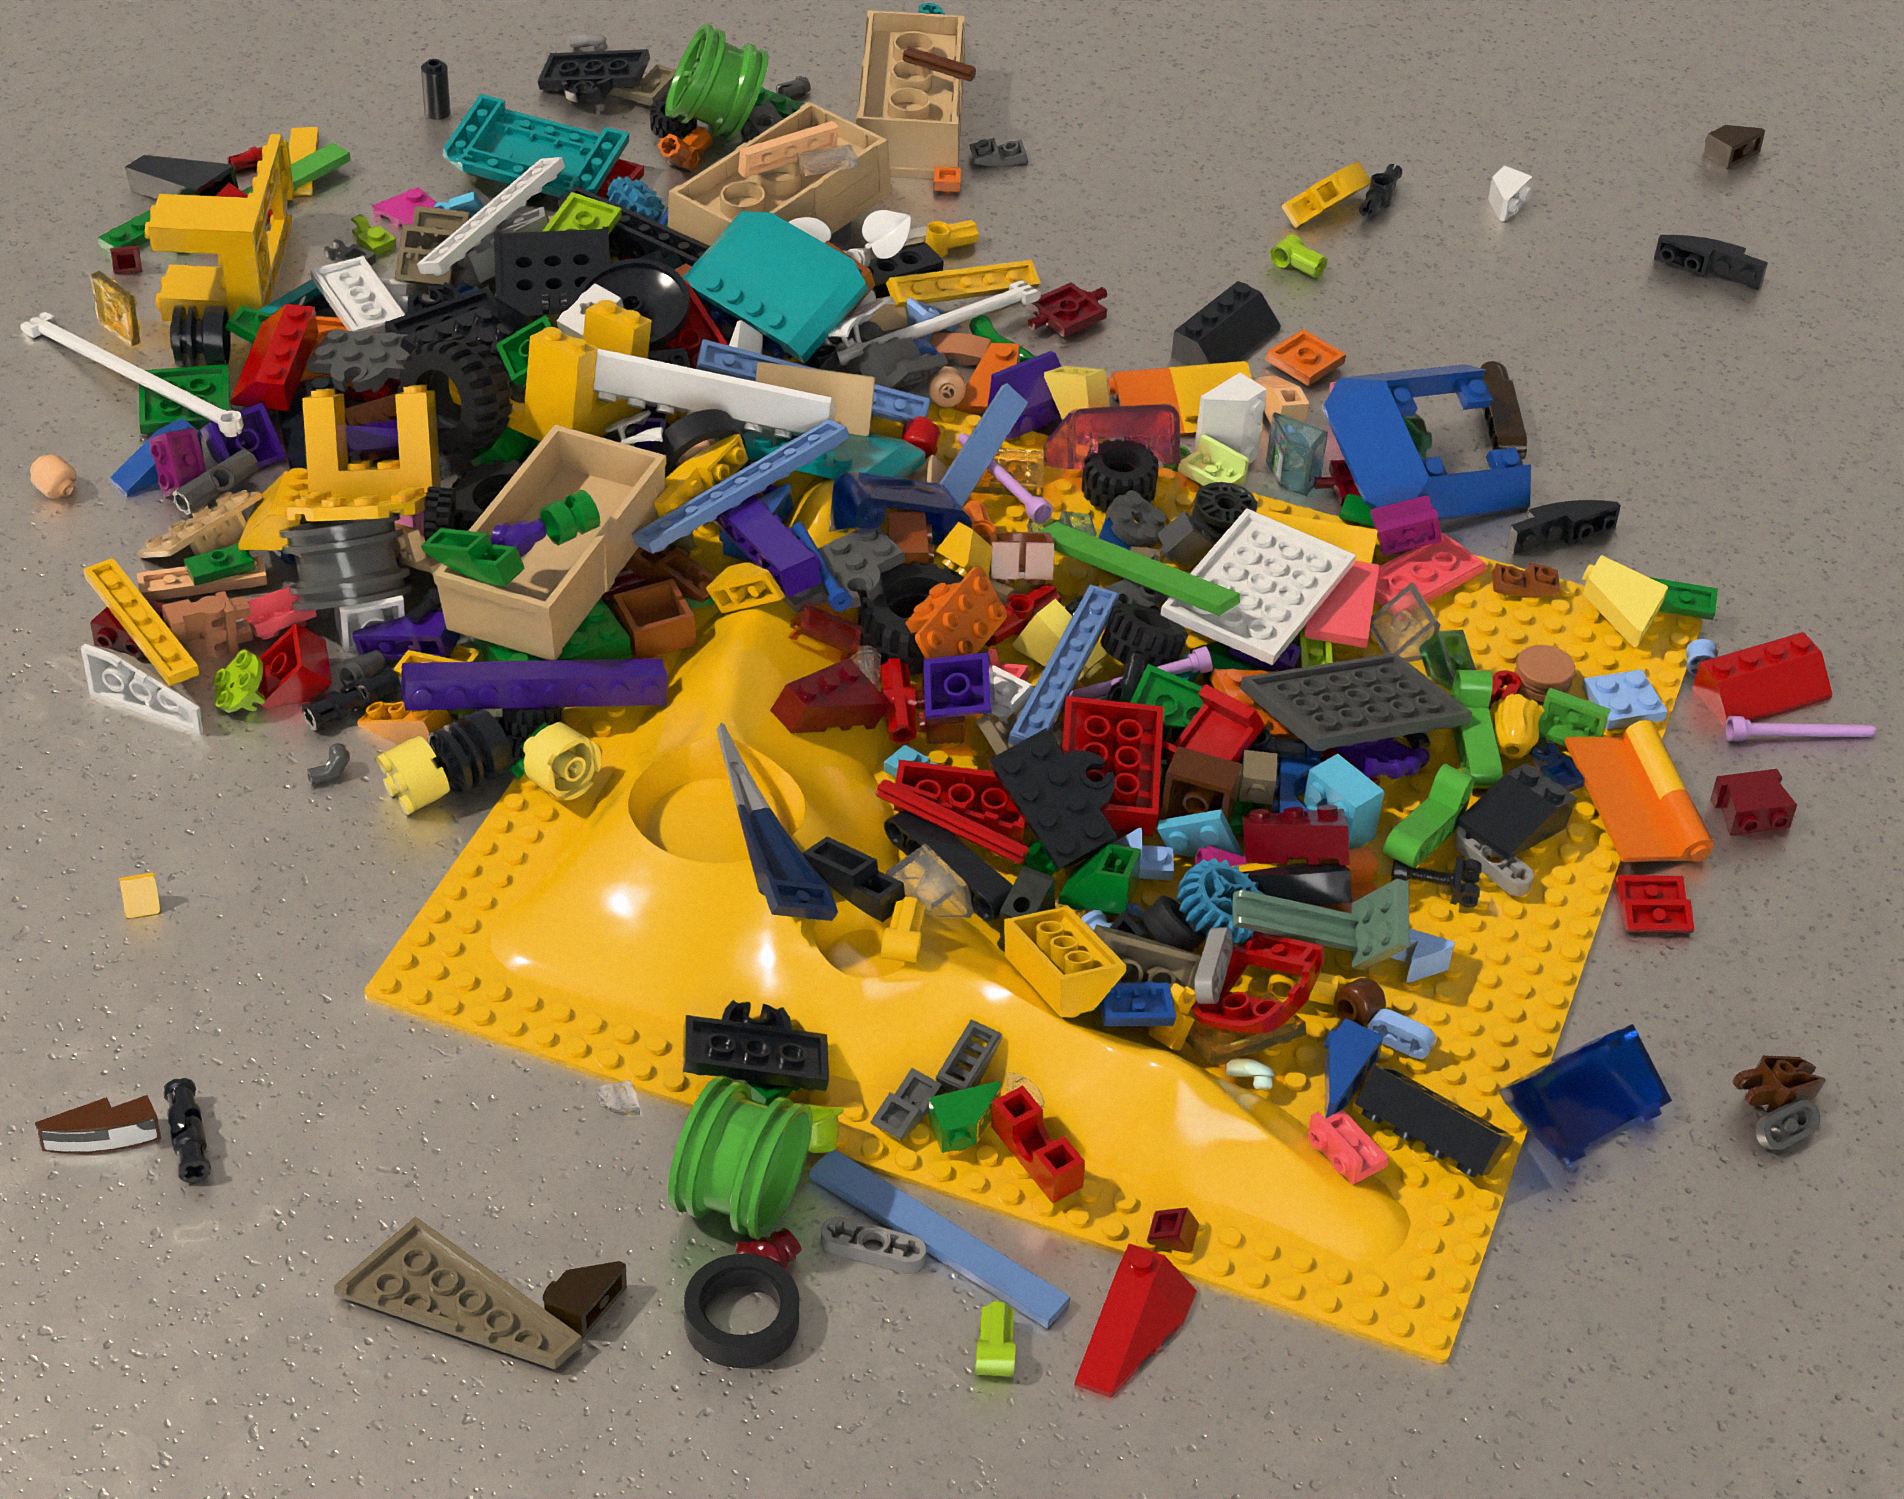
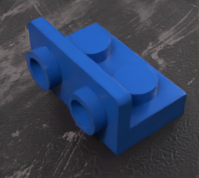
[1095,981,1176,1026]

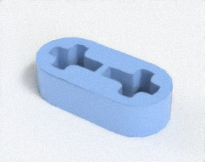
[1368,1009,1436,1059]

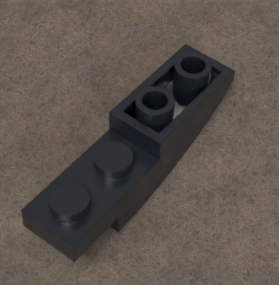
[1654,235,1768,290]
[1506,500,1621,555]

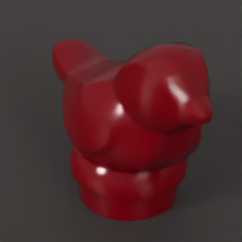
[735,1228,802,1273]

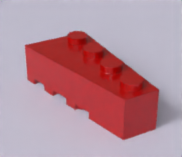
[894,760,1026,844]

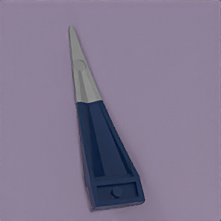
[716,722,838,921]

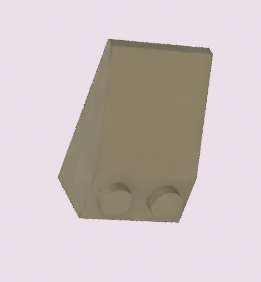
[1094,924,1202,990]

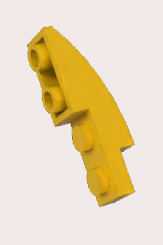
[1281,161,1371,229]
[654,434,748,518]

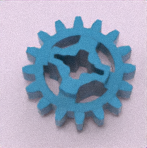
[607,176,665,222]

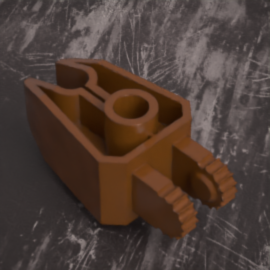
[1732,1055,1826,1113]

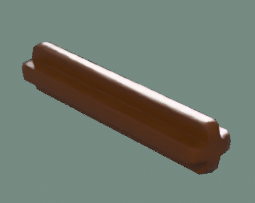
[903,47,976,82]

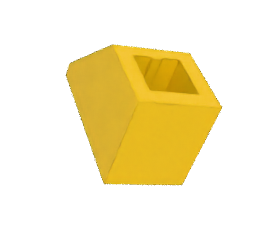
[936,522,993,578]

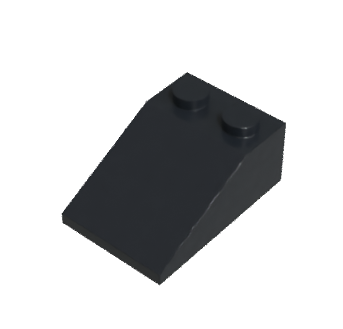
[1456,763,1577,860]

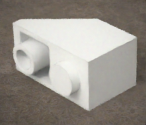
[1488,165,1533,222]

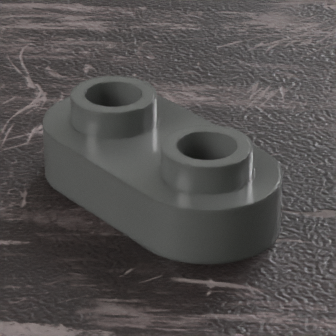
[1756,1100,1820,1150]

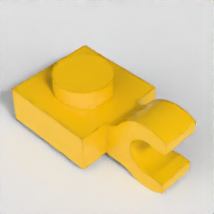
[1148,983,1196,1051]

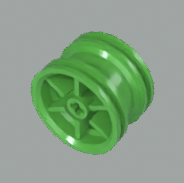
[665,23,769,144]
[668,1075,813,1240]

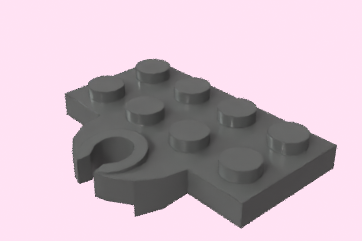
[306,329,411,394]
[782,522,906,615]

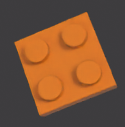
[1266,329,1346,386]

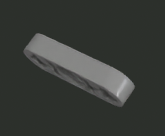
[1455,827,1534,896]
[1194,927,1233,1004]
[821,1216,926,1274]

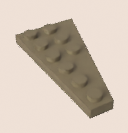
[333,1216,582,1370]

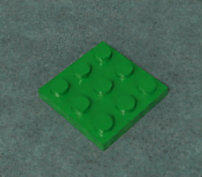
[139,364,230,434]

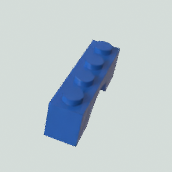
[1270,746,1321,813]

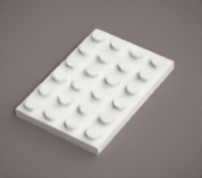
[1160,508,1356,665]

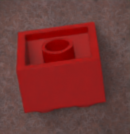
[258,623,332,708]

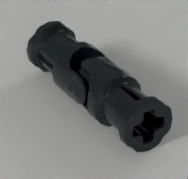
[302,666,401,731]
[163,1078,211,1182]

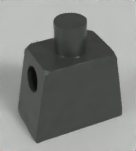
[997,866,1055,952]

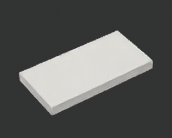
[310,256,406,333]

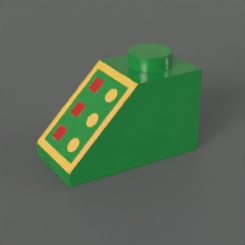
[929,1081,1001,1153]

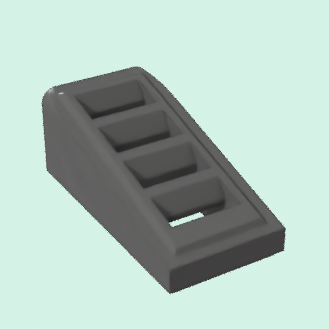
[936,1019,1003,1093]

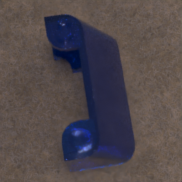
[829,471,972,546]
[1498,1024,1672,1164]

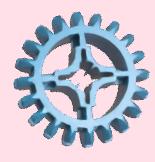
[1176,858,1265,945]

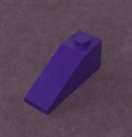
[352,611,460,660]

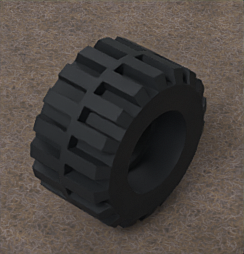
[1081,439,1159,511]
[1100,603,1188,670]

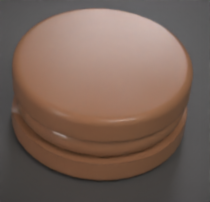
[1514,645,1575,702]

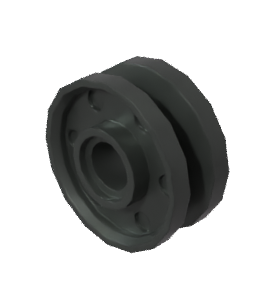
[1191,482,1257,538]

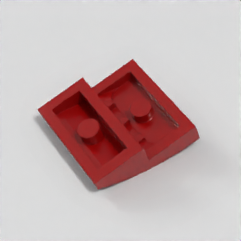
[1615,875,1695,933]

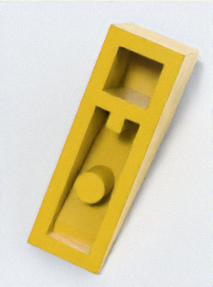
[706,562,785,614]

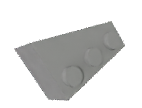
[468,206,550,283]

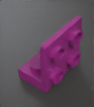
[1370,496,1442,556]

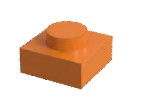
[933,166,961,193]

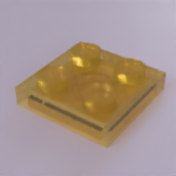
[90,271,141,347]

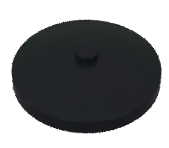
[574,258,691,351]

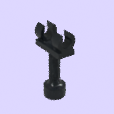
[1390,857,1482,907]

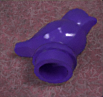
[491,518,547,558]

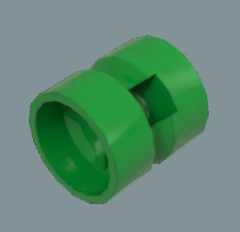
[540,490,601,546]

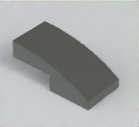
[870,1068,944,1141]

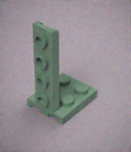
[1233,879,1409,970]

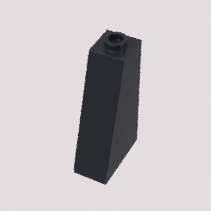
[125,155,239,199]

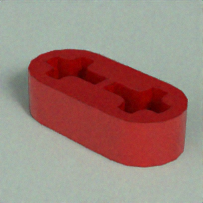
[1489,670,1521,709]

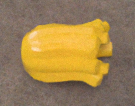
[1489,694,1545,759]

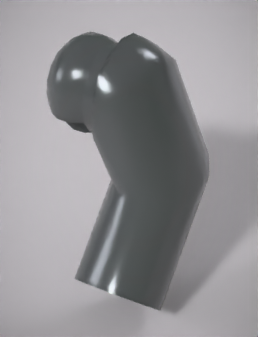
[307,743,350,785]

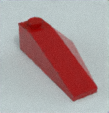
[1074,1243,1197,1398]

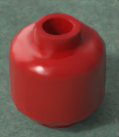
[901,416,941,459]

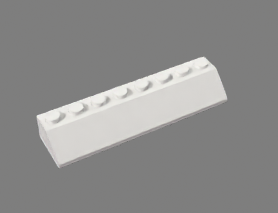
[593,349,837,440]

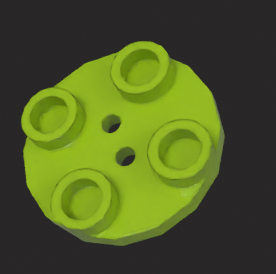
[213,649,266,713]

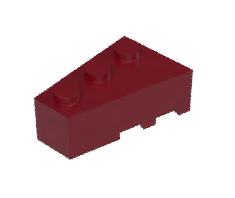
[770,658,891,733]
[1242,805,1350,866]

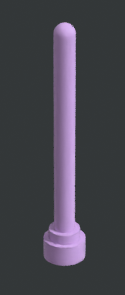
[958,433,1053,524]
[1069,646,1213,699]
[1725,716,1877,742]

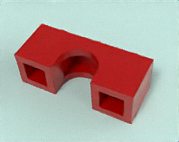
[991,1085,1085,1204]

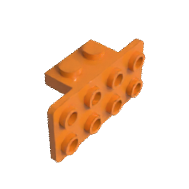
[905,566,1007,659]

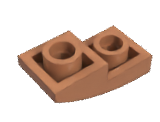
[930,333,992,366]

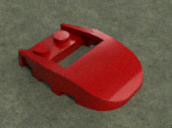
[1191,931,1325,1034]

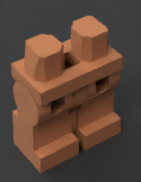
[162,591,253,661]

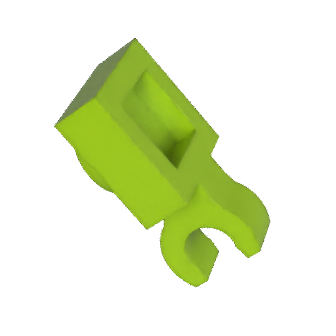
[351,214,396,257]

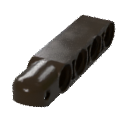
[1480,361,1527,459]

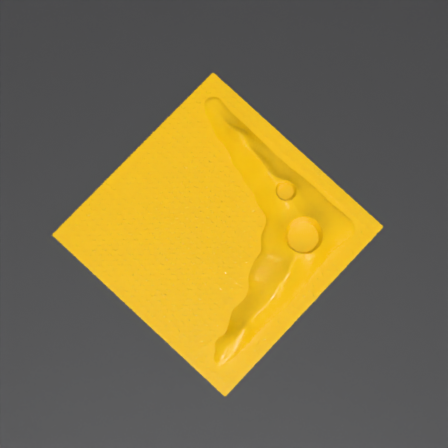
[364,403,1703,1364]

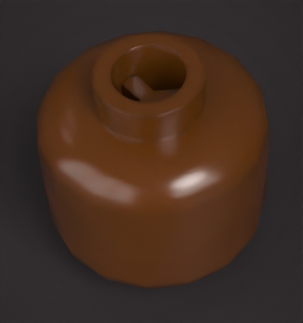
[1334,978,1386,1026]

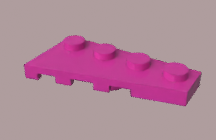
[372,187,437,227]

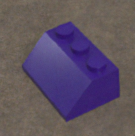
[987,351,1062,440]

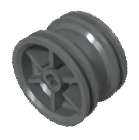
[279,513,413,611]

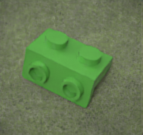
[1538,688,1611,747]

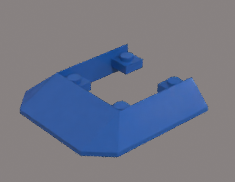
[1322,364,1531,520]

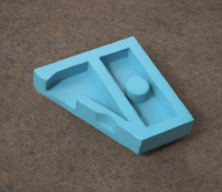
[1157,809,1244,858]

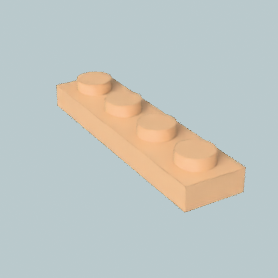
[738,121,839,178]
[137,556,267,601]

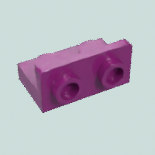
[149,428,206,497]

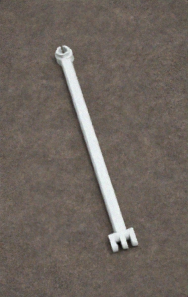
[837,280,1041,366]
[20,312,244,437]

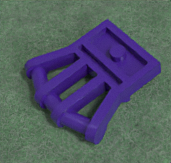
[1334,737,1430,779]

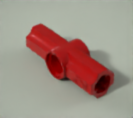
[985,583,1061,647]
[880,658,917,745]

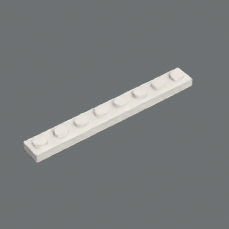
[417,157,565,276]

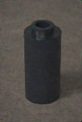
[421,59,451,120]

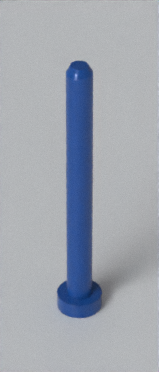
[792,522,852,611]

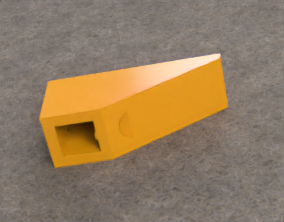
[357,701,454,744]

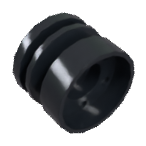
[170,305,231,367]
[428,709,513,795]

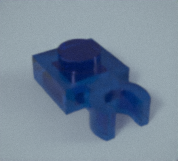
[1532,742,1584,792]

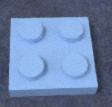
[1582,669,1668,730]

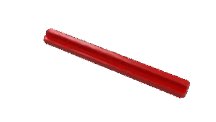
[876,779,1029,865]

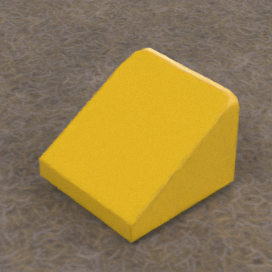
[119,872,161,919]

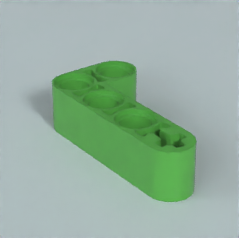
[1451,670,1503,789]
[1383,764,1476,868]

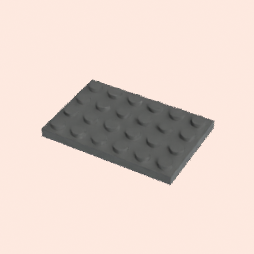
[1240,653,1472,751]

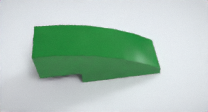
[421,528,525,587]

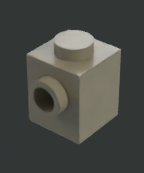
[1239,750,1278,805]

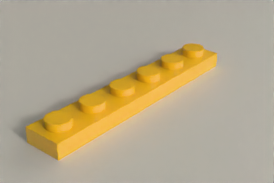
[886,260,1041,308]
[84,558,199,687]

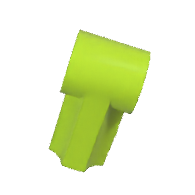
[1269,234,1328,279]
[975,1301,1016,1377]

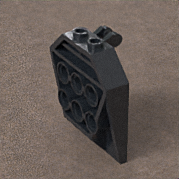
[494,226,610,331]

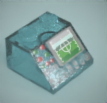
[1266,412,1328,497]

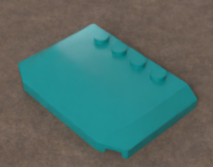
[443,94,629,198]
[682,211,869,363]
[741,429,925,500]

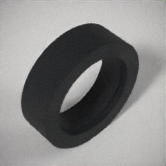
[652,409,745,478]
[684,1254,799,1368]

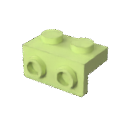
[1178,434,1249,486]

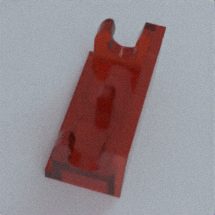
[788,602,863,660]

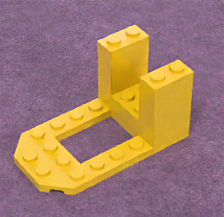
[145,134,294,322]
[449,300,652,441]
[286,385,441,521]

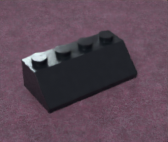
[1171,281,1281,366]
[278,377,351,470]
[1355,1065,1515,1178]

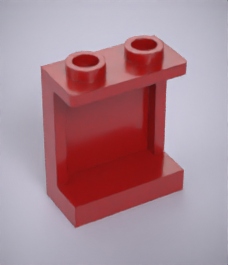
[1162,684,1265,765]

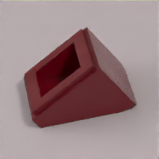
[110,245,142,274]
[1147,1207,1199,1253]

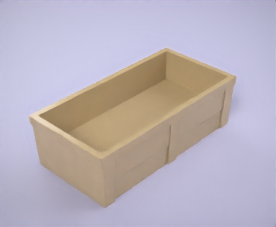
[856,10,965,180]
[668,101,892,246]
[433,425,666,660]

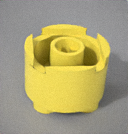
[523,722,602,800]
[376,736,450,815]

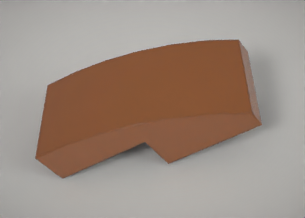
[1492,563,1560,597]

